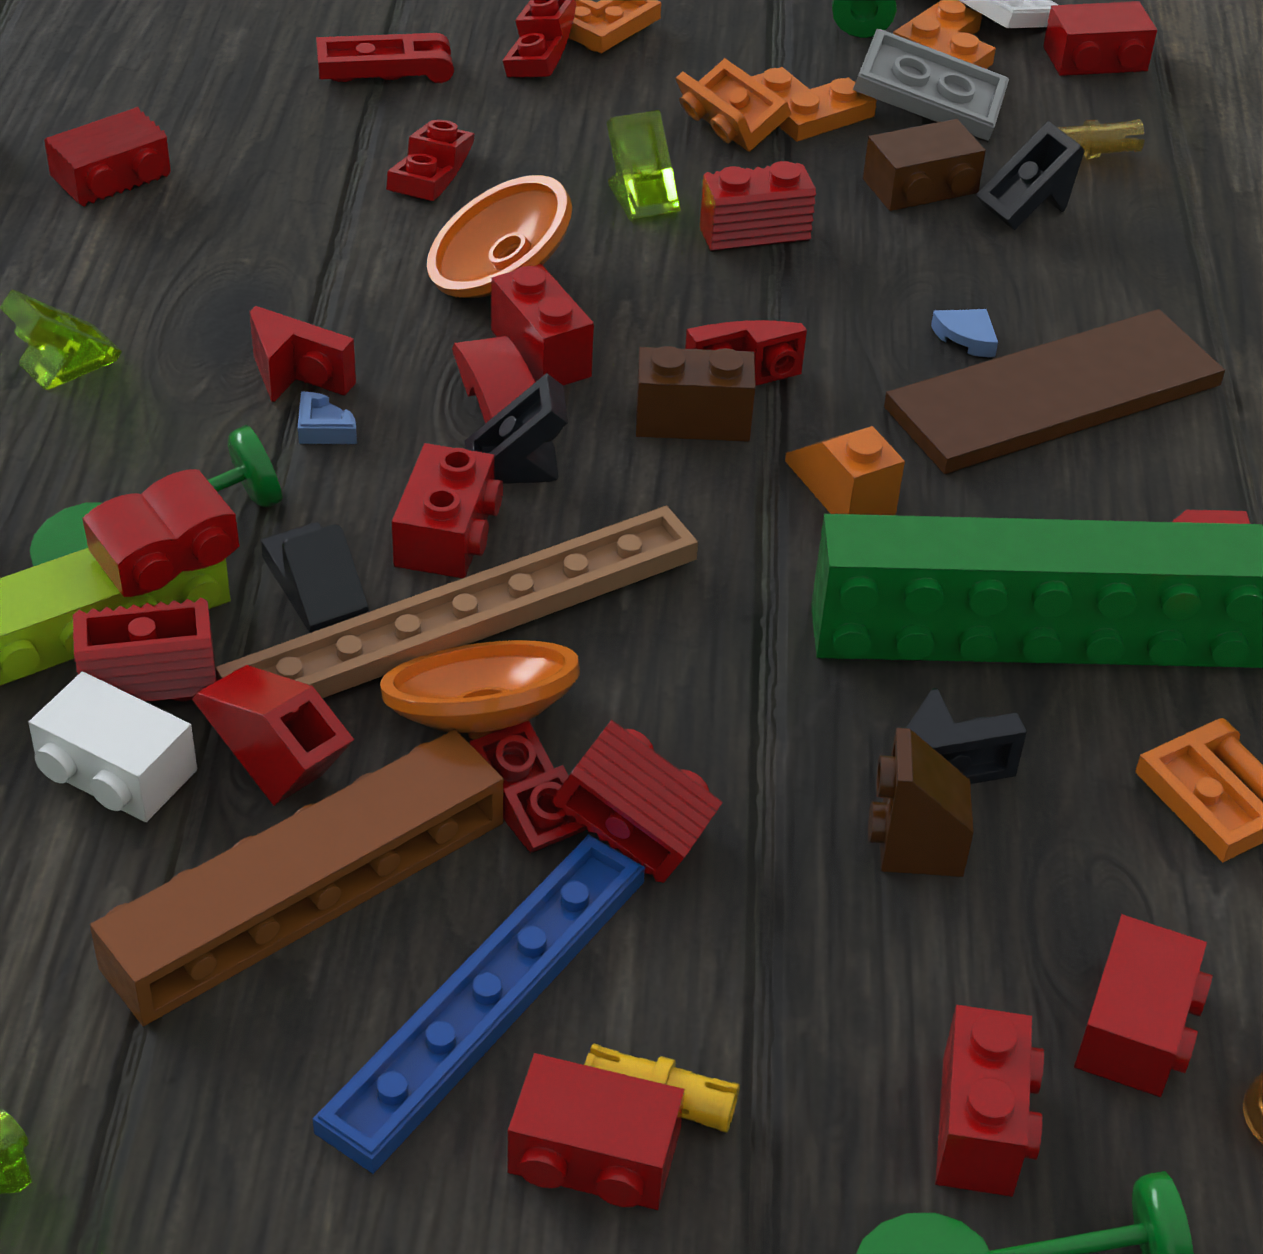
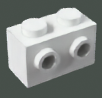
[28,671,197,823]

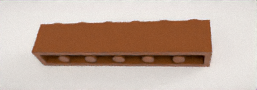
[90,729,504,1027]

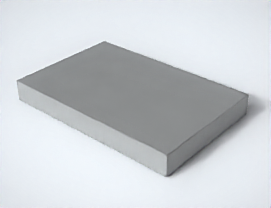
[853,29,1009,141]

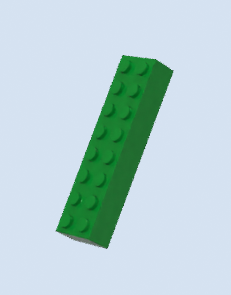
[811,514,1263,668]

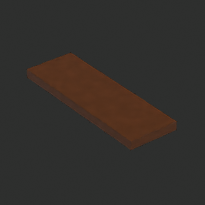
[884,309,1225,474]

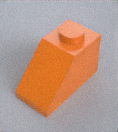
[785,426,905,515]

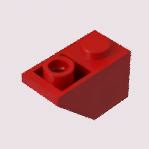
[192,665,354,806]

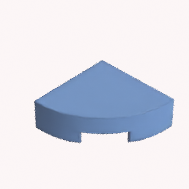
[931,309,998,358]
[298,391,357,444]

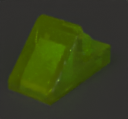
[606,110,681,220]
[0,289,122,389]

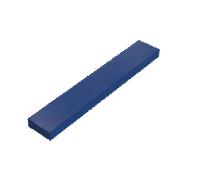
[313,834,645,1174]

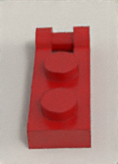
[316,33,454,83]

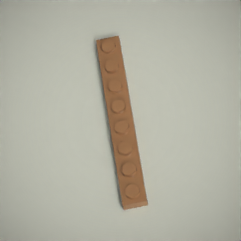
[215,505,698,698]

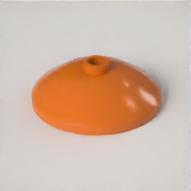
[427,175,572,298]
[380,640,580,739]

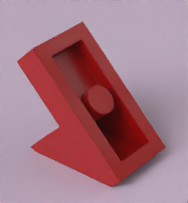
[250,306,356,402]

